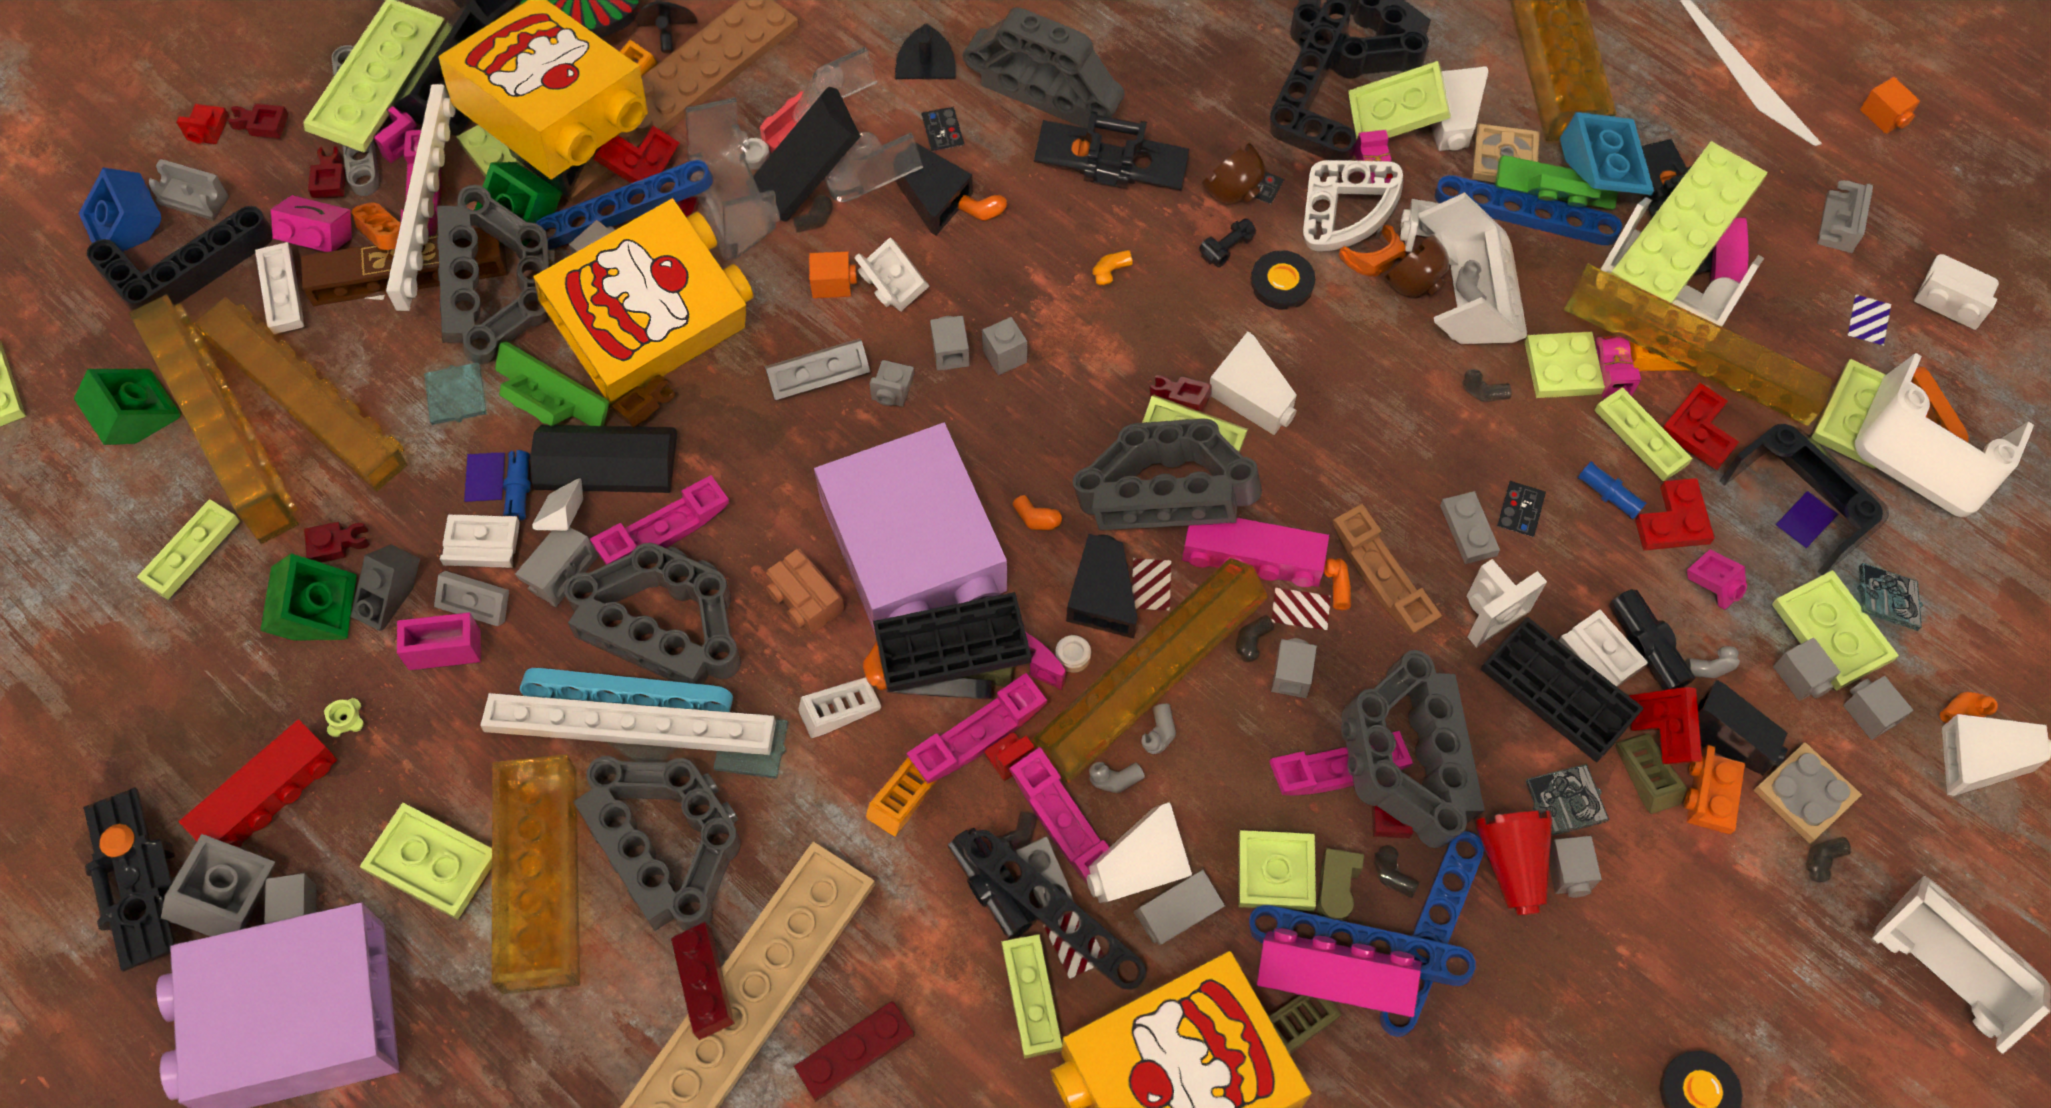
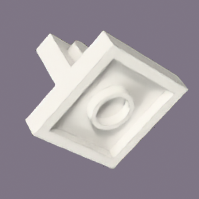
[1466,559,1547,648]

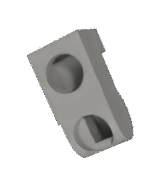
[1016,837,1073,909]

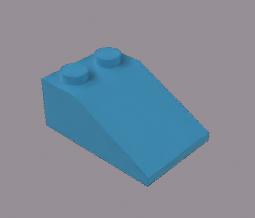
[1560,112,1654,195]

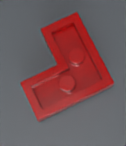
[593,126,680,183]
[1663,382,1739,470]
[1635,478,1715,551]
[1629,687,1702,765]

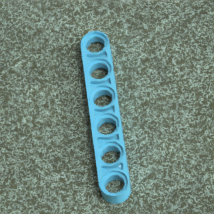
[520,668,733,712]

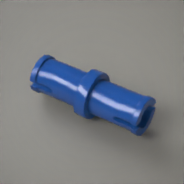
[503,450,531,521]
[1577,461,1647,520]

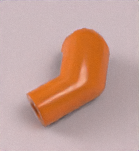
[958,195,1007,221]
[1012,495,1062,530]
[1323,558,1351,611]
[863,641,887,690]
[1939,692,1998,723]

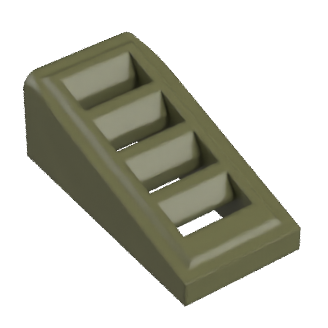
[1615,733,1687,814]
[1268,995,1342,1054]

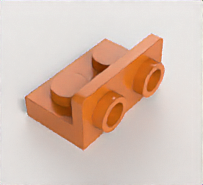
[1684,745,1745,835]

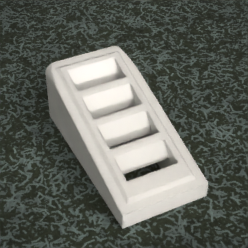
[799,677,881,738]

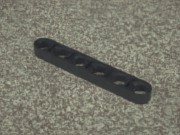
[963,830,1146,990]

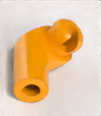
[1093,250,1132,286]

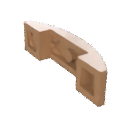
[1333,504,1442,635]

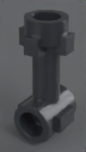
[1199,218,1256,268]

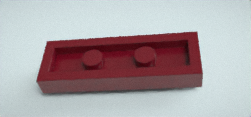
[671,922,735,1040]
[794,1001,914,1102]

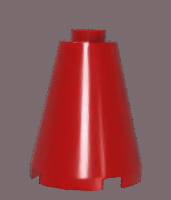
[1475,811,1552,915]

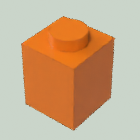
[1860,77,1920,134]
[809,251,857,298]

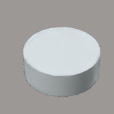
[737,138,770,170]
[1055,635,1091,673]

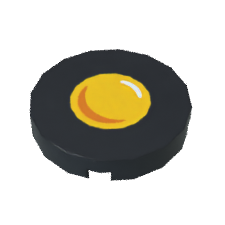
[1250,250,1316,310]
[1659,1051,1743,1108]

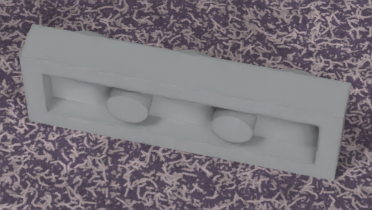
[765,338,870,400]

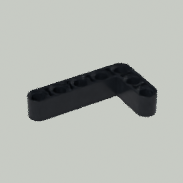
[1270,0,1356,161]
[87,206,273,321]

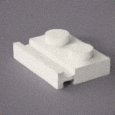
[440,515,520,568]
[1559,609,1648,687]

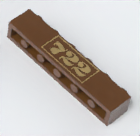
[301,227,508,306]

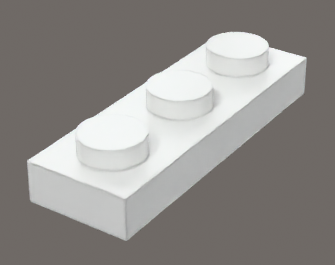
[255,242,305,335]

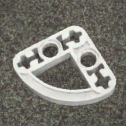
[1303,160,1403,251]

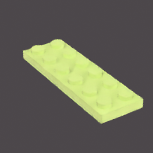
[303,0,445,153]
[1609,141,1768,312]

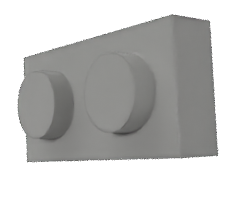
[1440,491,1500,564]
[434,571,509,626]

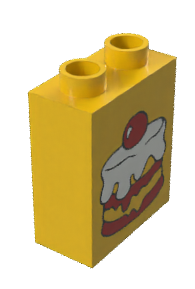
[438,0,648,180]
[533,198,754,407]
[1050,951,1312,1108]

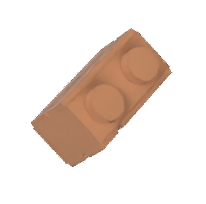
[766,549,844,634]

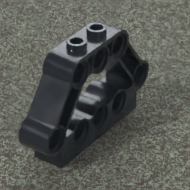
[1290,0,1431,79]

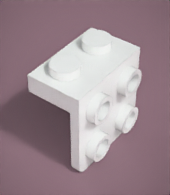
[1914,254,1999,330]

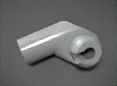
[1456,260,1487,302]
[1686,646,1740,679]
[1141,704,1176,754]
[1089,762,1145,793]

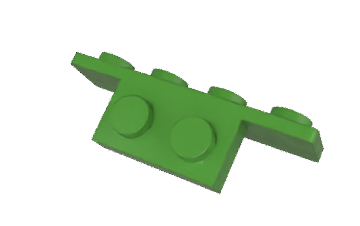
[1495,155,1618,210]
[495,341,609,426]

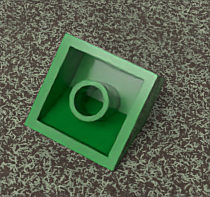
[474,162,562,246]
[74,369,181,445]
[260,553,357,641]

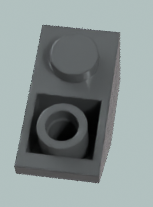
[351,544,420,631]

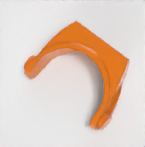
[1339,224,1406,277]

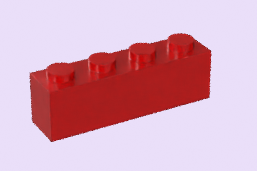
[178,719,337,848]

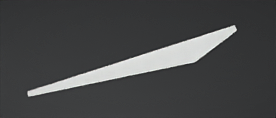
[1680,0,1822,146]

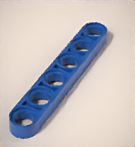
[535,160,713,249]
[1435,175,1622,246]
[1380,831,1484,1037]
[1249,905,1476,986]

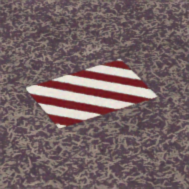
[1132,558,1171,611]
[1271,588,1331,630]
[1043,912,1104,979]

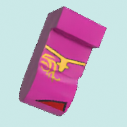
[1354,130,1393,183]
[1595,335,1641,398]

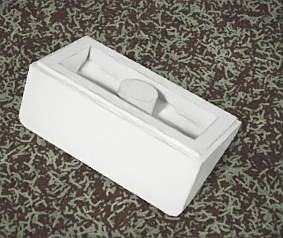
[532,478,583,531]

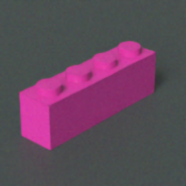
[1182,518,1329,587]
[1257,928,1422,1017]

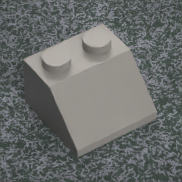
[161,834,275,937]

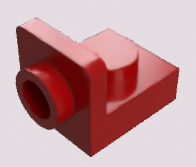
[176,104,229,145]
[985,733,1035,782]

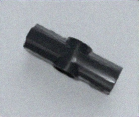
[1609,589,1695,690]
[948,828,1036,940]

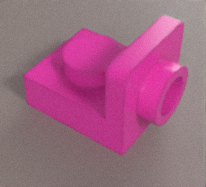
[374,106,417,163]
[1687,549,1747,610]

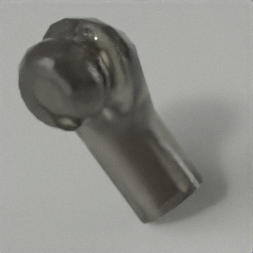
[793,195,833,233]
[1462,369,1512,402]
[1235,615,1274,662]
[1806,837,1851,883]
[1373,845,1419,898]

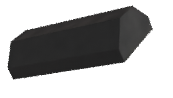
[748,86,861,222]
[530,425,677,493]
[873,592,1032,693]
[1480,617,1644,762]

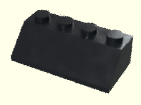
[393,4,491,136]

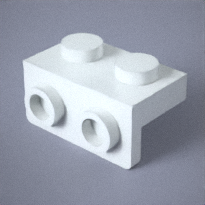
[854,237,930,311]

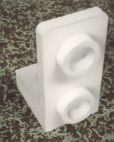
[1400,199,1441,252]

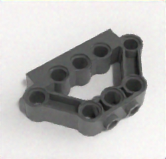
[962,7,1125,128]
[437,185,555,365]
[1073,418,1262,530]
[564,543,741,685]
[1341,650,1485,848]
[573,756,741,931]

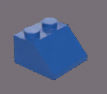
[79,167,162,252]

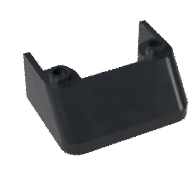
[1720,424,1889,575]

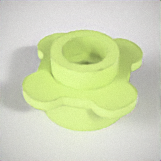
[324,698,364,737]

